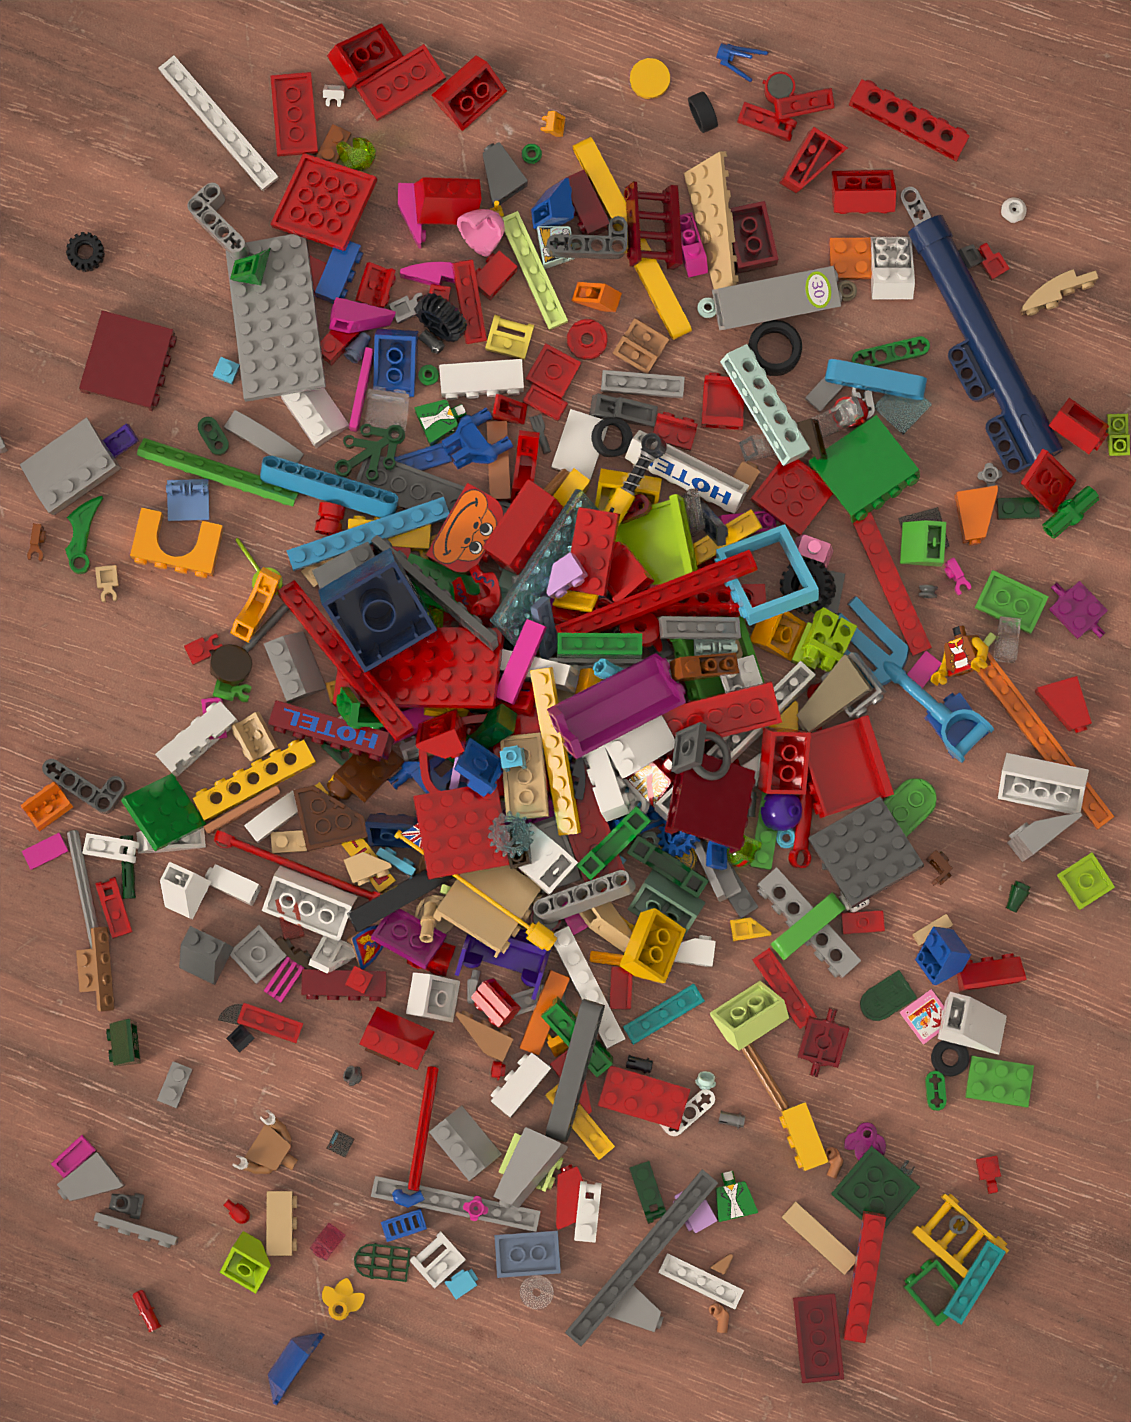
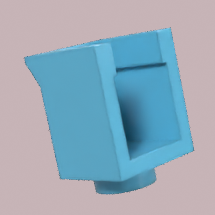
[500,745,527,772]
[445,1269,478,1300]

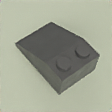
[312,542,375,589]

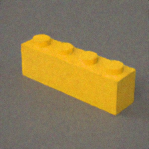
[347,516,432,552]

